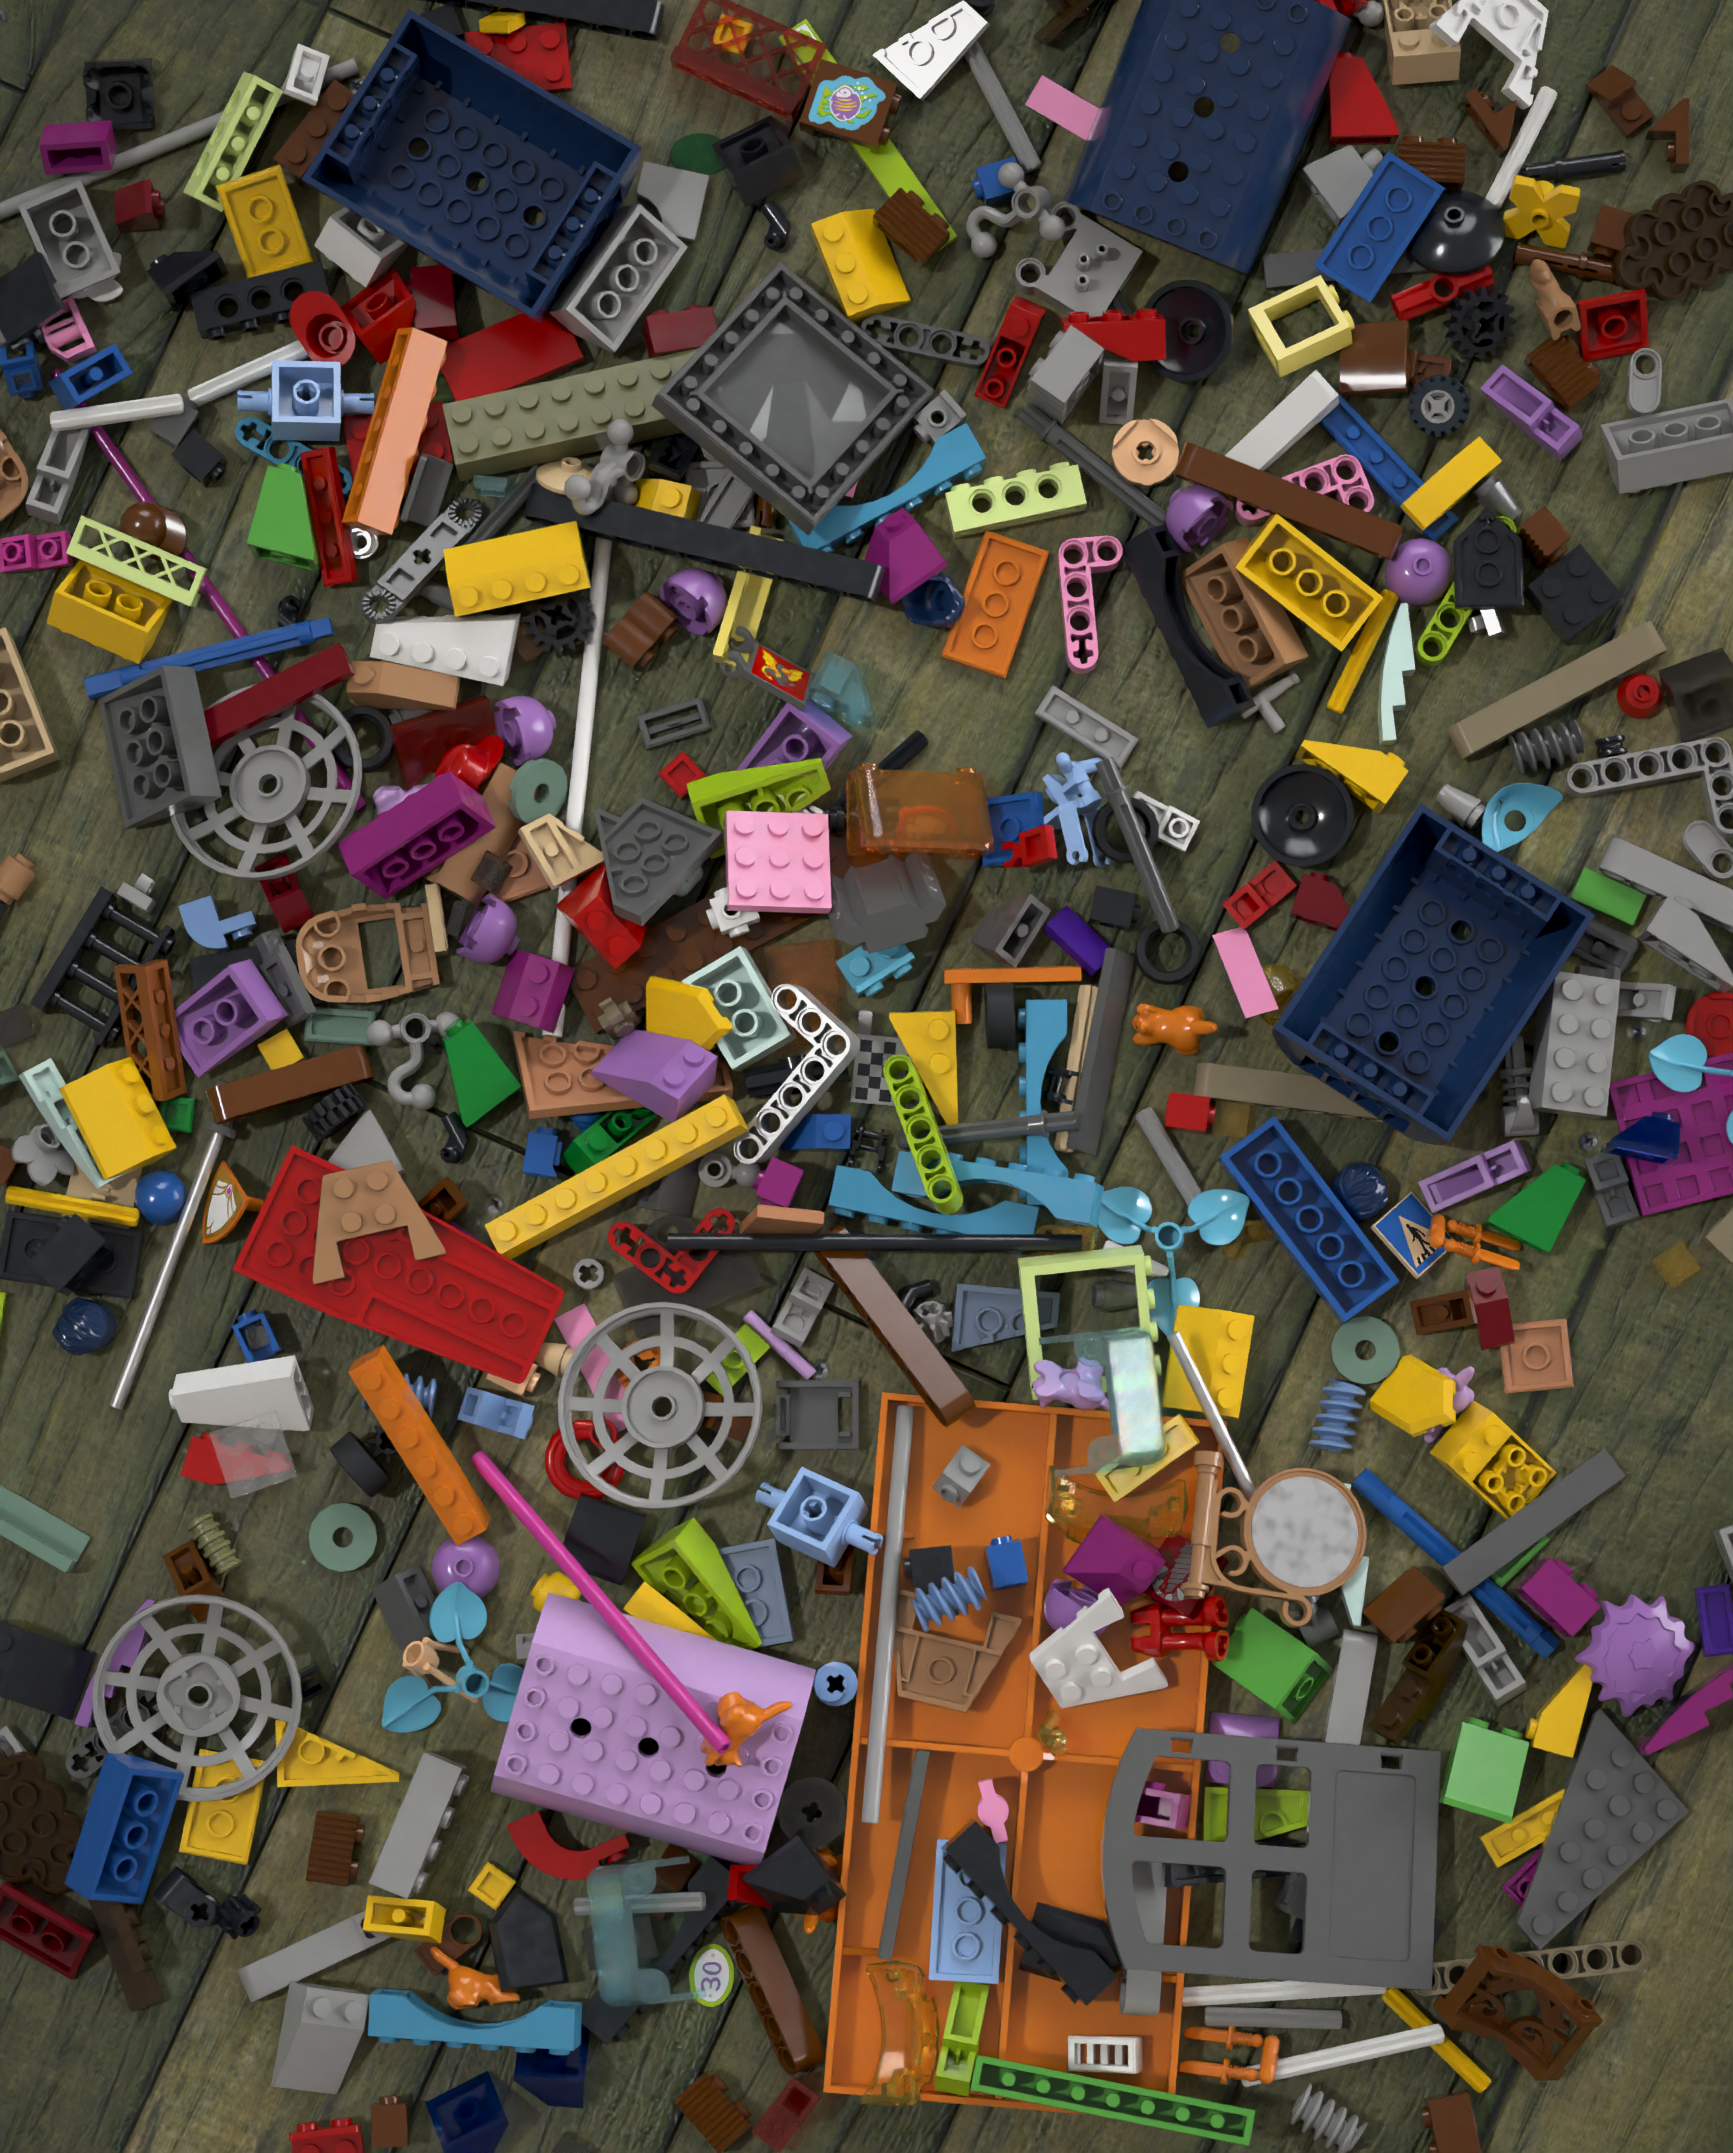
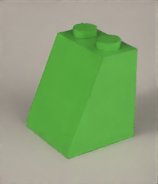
[247,463,321,573]
[1211,1608,1334,1725]
[1439,1717,1529,1824]

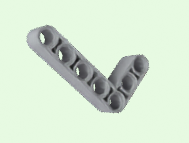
[1563,737,1733,838]
[733,984,860,1164]

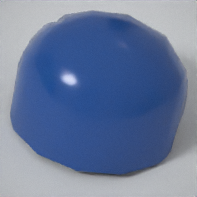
[135,1170,187,1226]

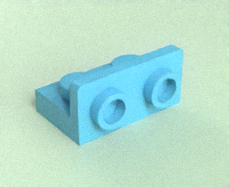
[835,943,915,998]

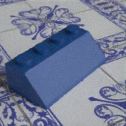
[64,1753,185,1904]

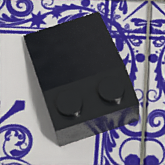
[0,1620,95,1720]

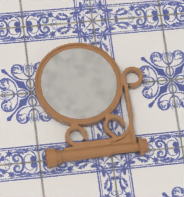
[1181,1450,1366,1628]

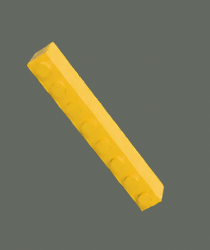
[485,1094,749,1260]

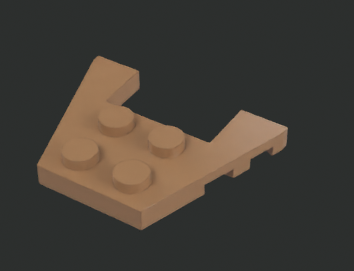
[313,1160,446,1285]
[894,1589,1022,1714]

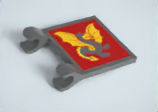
[721,626,815,711]

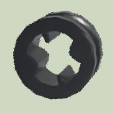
[1595,735,1628,759]

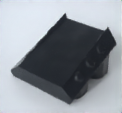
[83,58,155,130]

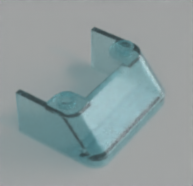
[1039,1326,1165,1477]
[586,1854,706,2007]

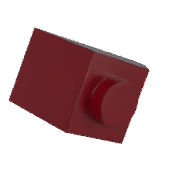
[254,853,314,934]
[1289,872,1350,932]
[1464,1266,1515,1351]

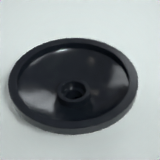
[1406,190,1505,276]
[1144,280,1235,382]
[1251,764,1354,867]

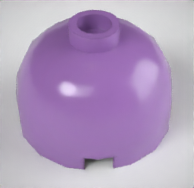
[1165,484,1234,552]
[1385,538,1453,607]
[660,567,728,636]
[494,695,556,766]
[456,894,520,964]
[432,1535,500,1599]
[1044,1579,1108,1637]

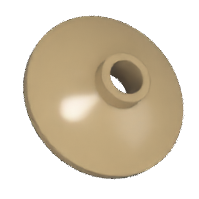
[536,457,594,495]

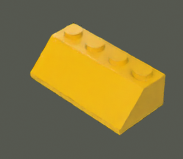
[1234,513,1383,652]
[443,521,591,617]

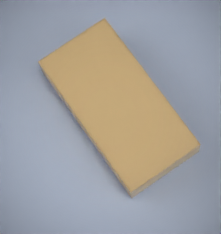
[425,883,450,957]

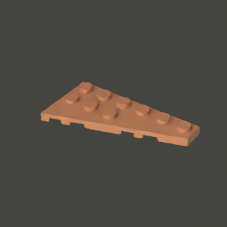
[513,1031,733,1119]

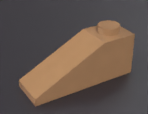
[346,661,460,710]

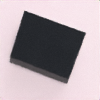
[286,1661,331,1704]

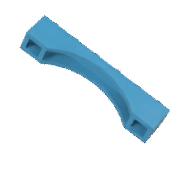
[788,423,986,553]
[1018,1000,1068,1208]
[891,1149,1104,1228]
[828,1165,1039,1254]
[368,1988,582,2055]

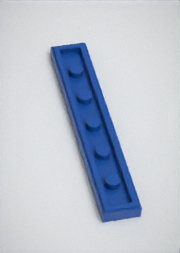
[1318,375,1458,541]

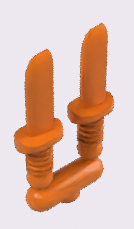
[1428,1214,1521,1270]
[1178,2025,1279,2085]

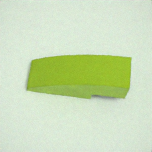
[934,1981,990,2097]

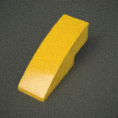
[1400,436,1502,531]
[623,1581,717,1641]

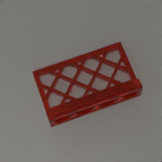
[670,0,827,122]

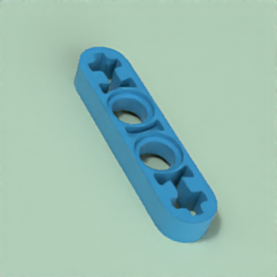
[235,417,353,499]

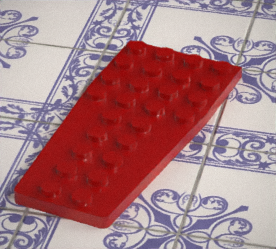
[232,1145,564,1384]

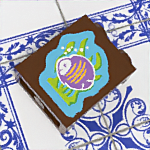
[799,59,902,154]

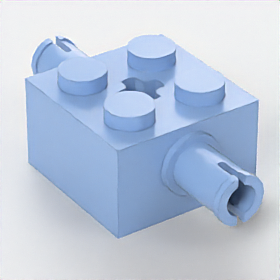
[237,360,374,441]
[755,1467,883,1568]

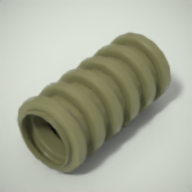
[186,1512,242,1578]

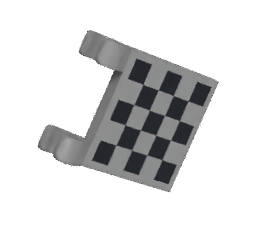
[850,1010,921,1108]

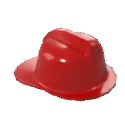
[290,291,356,366]
[435,735,504,791]

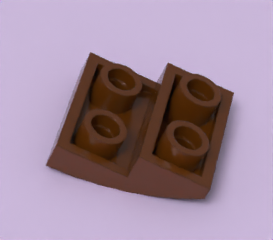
[1339,320,1410,396]

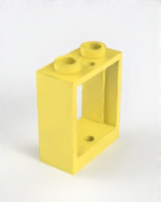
[1248,275,1355,378]

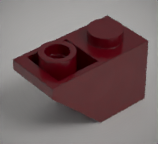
[114,179,166,233]

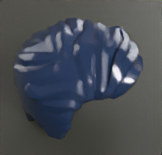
[901,572,965,630]
[1332,1161,1388,1221]
[52,1297,116,1356]

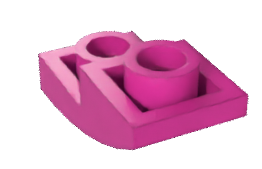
[0,530,74,573]

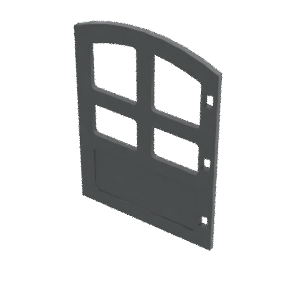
[1101,1728,1441,1991]

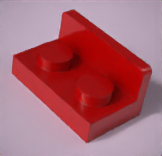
[289,2117,364,2153]

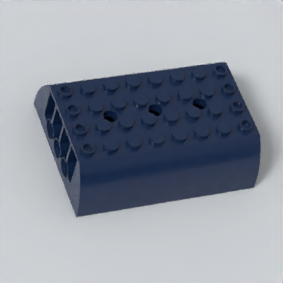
[1063,0,1351,276]
[301,9,641,322]
[1272,803,1595,1145]

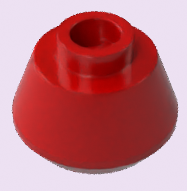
[1616,673,1663,719]

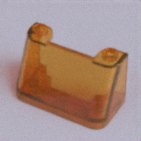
[847,763,994,860]

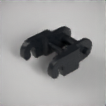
[1042,1067,1080,1105]
[848,1124,888,1173]

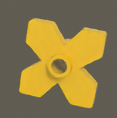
[1503,175,1580,248]

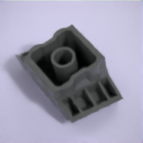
[828,848,946,954]

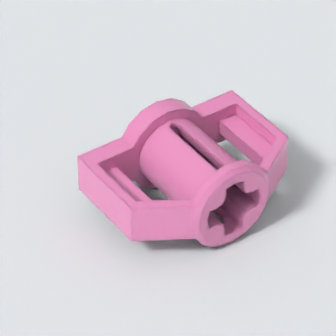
[40,296,97,364]
[977,1777,1009,1843]

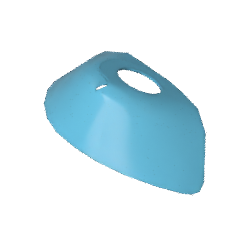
[1482,783,1563,852]

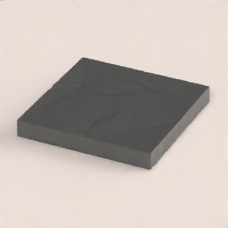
[651,262,935,536]

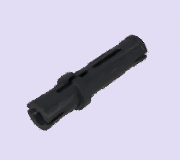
[1522,150,1626,184]

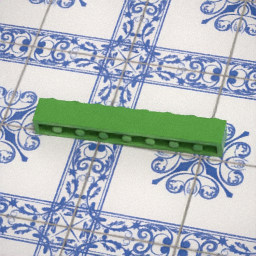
[970,2055,1256,2146]

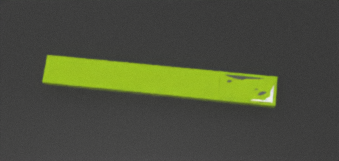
[778,19,957,251]

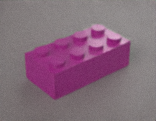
[338,771,496,900]

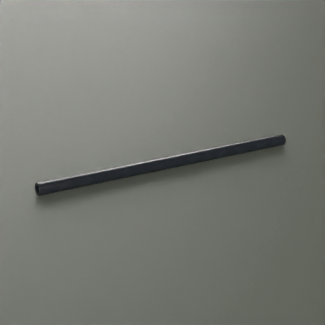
[667,1233,1082,1252]

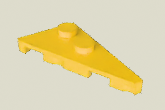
[889,1010,958,1125]
[275,1720,400,1787]

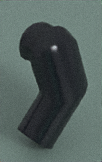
[760,200,791,251]
[277,595,302,647]
[440,1112,470,1164]
[896,1279,934,1317]

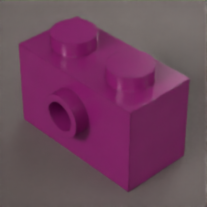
[39,120,117,175]
[752,1157,804,1208]
[1135,1781,1192,1830]

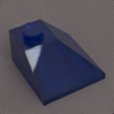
[1601,1112,1681,1166]
[514,2027,590,2109]
[425,2071,509,2153]

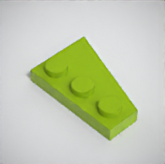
[1202,1787,1309,1842]

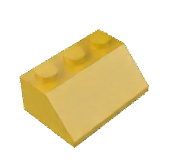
[811,208,911,324]
[47,559,173,664]
[59,1057,177,1181]
[1161,1305,1255,1418]

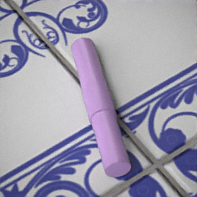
[742,1310,817,1380]

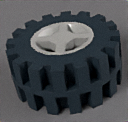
[1408,374,1470,437]

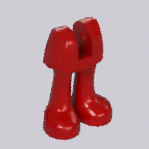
[1130,1595,1229,1662]

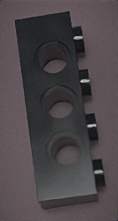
[189,260,331,341]

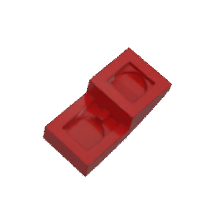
[1222,860,1298,930]

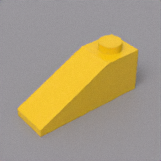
[1525,1663,1593,1758]

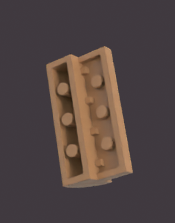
[421,762,541,907]

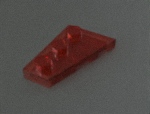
[389,695,496,791]

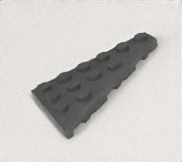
[1514,1709,1689,1950]

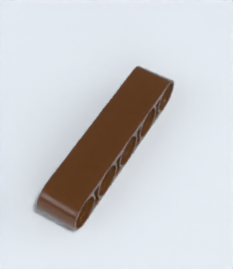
[206,1045,375,1125]
[721,1905,824,2075]

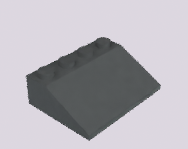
[98,665,222,828]

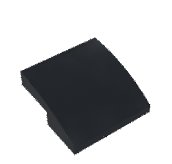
[0,252,66,345]
[563,1493,646,1586]

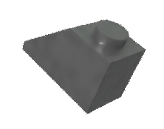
[970,892,1051,968]

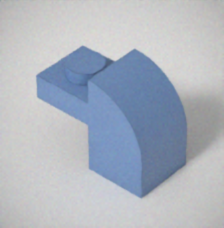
[178,895,259,953]
[457,1387,535,1439]

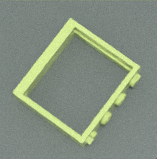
[1017,1245,1162,1400]

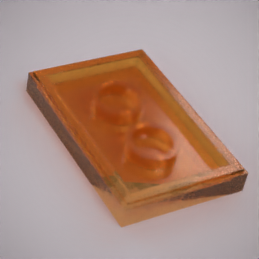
[765,939,844,1049]

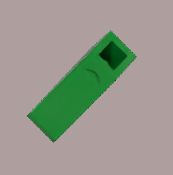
[561,1107,659,1174]

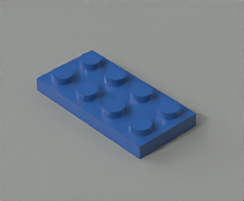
[1313,151,1445,304]

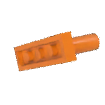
[944,966,1082,1024]

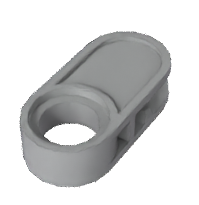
[1626,348,1662,417]
[1682,820,1733,881]

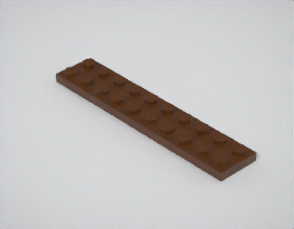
[570,824,888,1034]

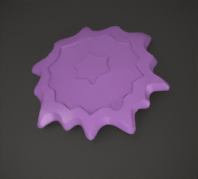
[1575,1595,1695,1718]

